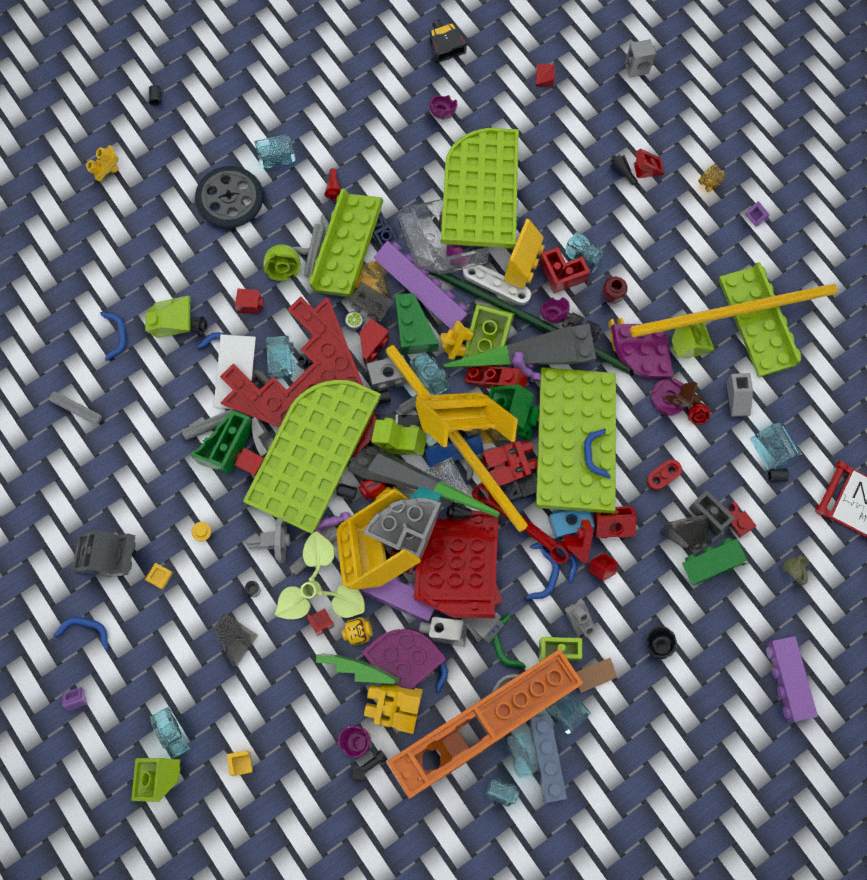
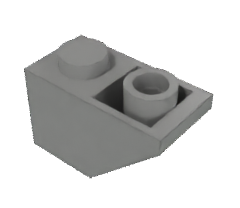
[726,373,753,417]

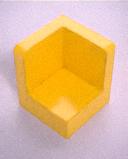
[227,750,253,776]

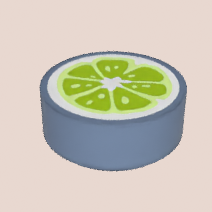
[345,311,364,331]

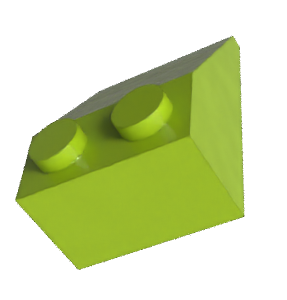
[462,304,515,367]

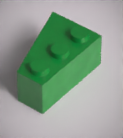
[395,293,439,355]
[189,410,252,475]
[682,537,748,586]

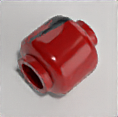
[358,478,389,501]

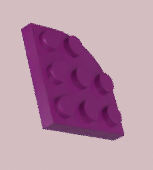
[611,324,674,379]
[362,629,447,689]

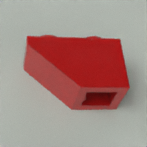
[359,319,390,366]

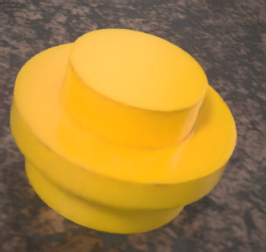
[191,522,211,542]

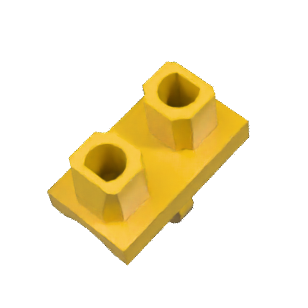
[86,145,119,182]
[439,321,473,360]

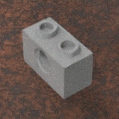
[625,39,657,78]
[367,355,407,391]

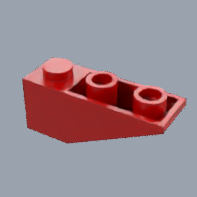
[464,366,528,390]

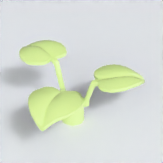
[275,532,365,619]

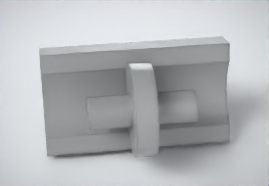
[565,599,596,637]

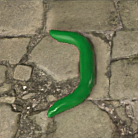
[492,613,526,668]

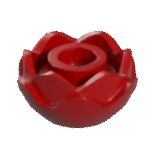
[687,404,711,425]

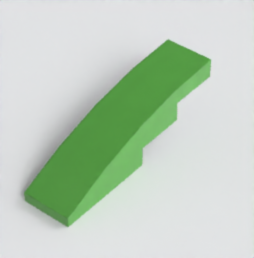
[316,653,399,684]

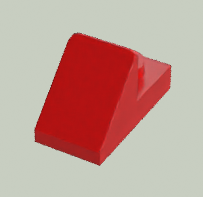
[634,149,664,178]
[564,520,593,563]

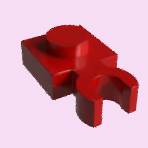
[725,501,756,538]

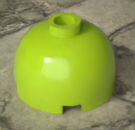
[263,244,301,281]

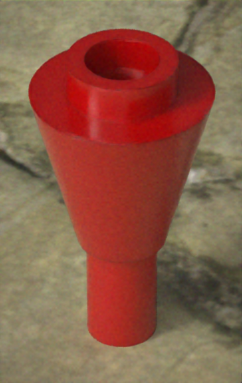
[324,168,341,200]

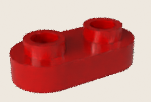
[646,459,682,491]

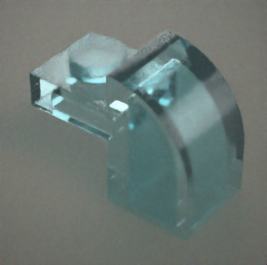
[150,707,190,759]

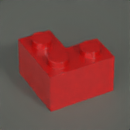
[539,247,590,294]

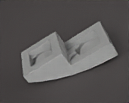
[252,417,271,458]

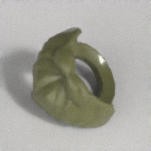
[782,555,809,585]

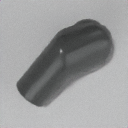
[252,368,271,385]

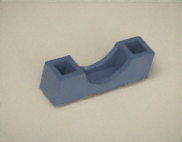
[528,715,567,803]

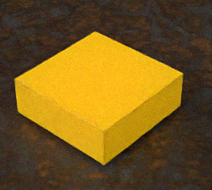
[145,563,173,590]

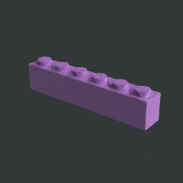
[373,241,471,330]

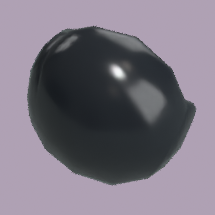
[646,626,677,659]

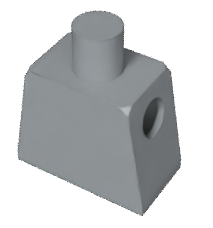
[419,617,468,647]

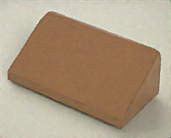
[576,658,617,693]

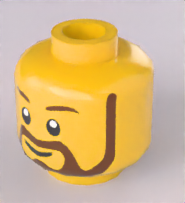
[342,617,373,646]

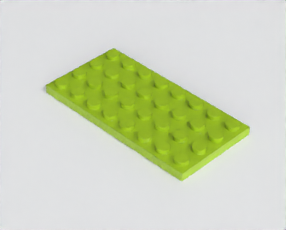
[536,367,616,514]

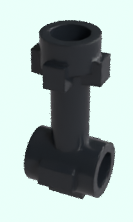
[351,749,388,781]

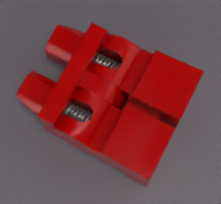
[481,441,537,486]

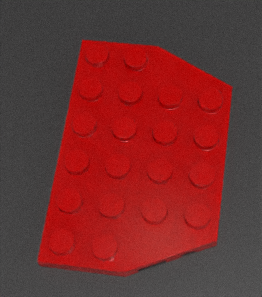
[414,511,499,618]

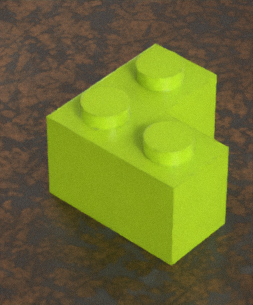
[371,418,427,456]
[539,637,582,662]

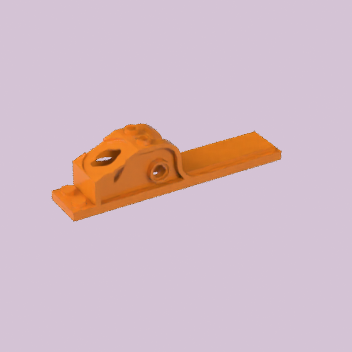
[386,649,583,799]

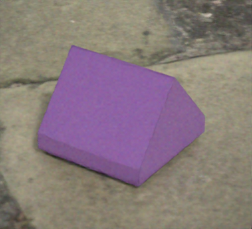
[745,201,770,227]
[62,687,88,711]

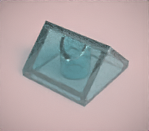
[750,422,802,470]
[546,692,591,735]

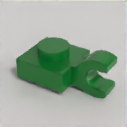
[517,406,540,440]

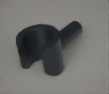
[297,355,313,369]

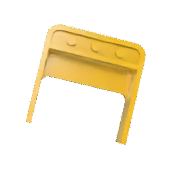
[415,393,518,447]
[336,489,421,590]

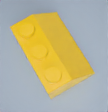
[503,219,545,289]

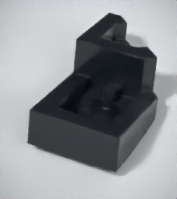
[507,473,537,502]

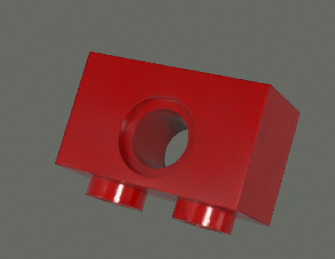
[593,506,637,539]

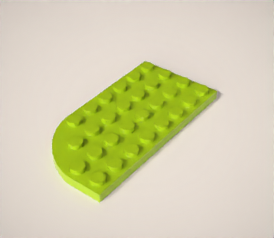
[441,128,519,249]
[243,380,382,534]

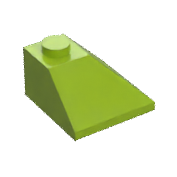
[145,296,190,338]
[671,314,715,358]
[131,758,180,802]

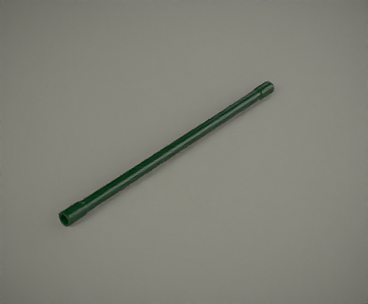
[415,257,631,374]

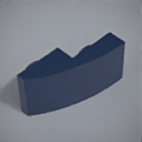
[373,211,398,247]

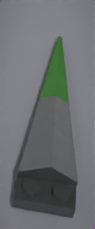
[443,324,596,368]
[348,445,500,517]

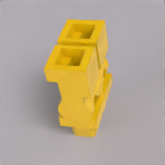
[364,683,423,734]

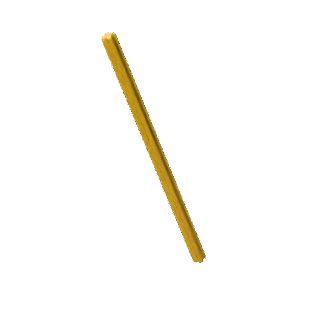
[630,284,838,337]
[386,345,528,532]

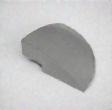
[363,498,442,558]

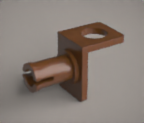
[664,382,705,408]

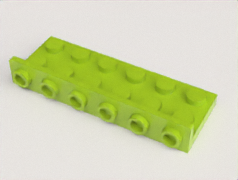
[309,188,384,298]
[718,262,801,378]

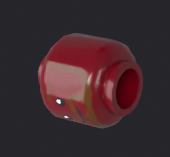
[602,276,628,304]

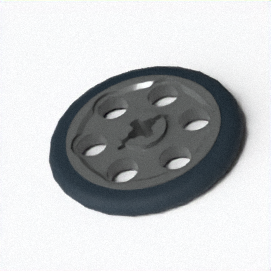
[195,166,264,228]

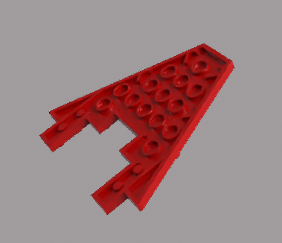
[220,296,377,458]

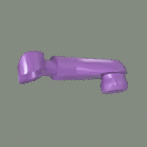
[512,352,542,382]
[315,512,351,535]

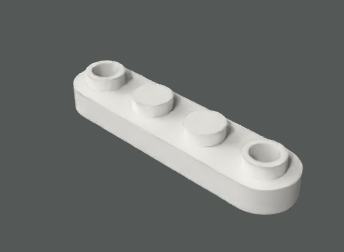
[463,262,531,306]

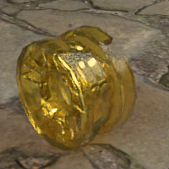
[698,164,726,192]

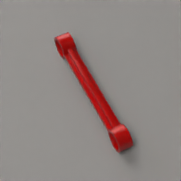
[472,482,572,564]

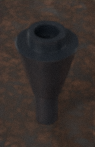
[611,154,638,186]
[190,316,208,335]
[447,502,476,521]

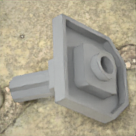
[246,518,290,564]

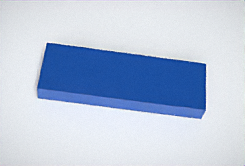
[424,433,484,467]

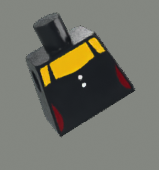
[430,19,467,64]

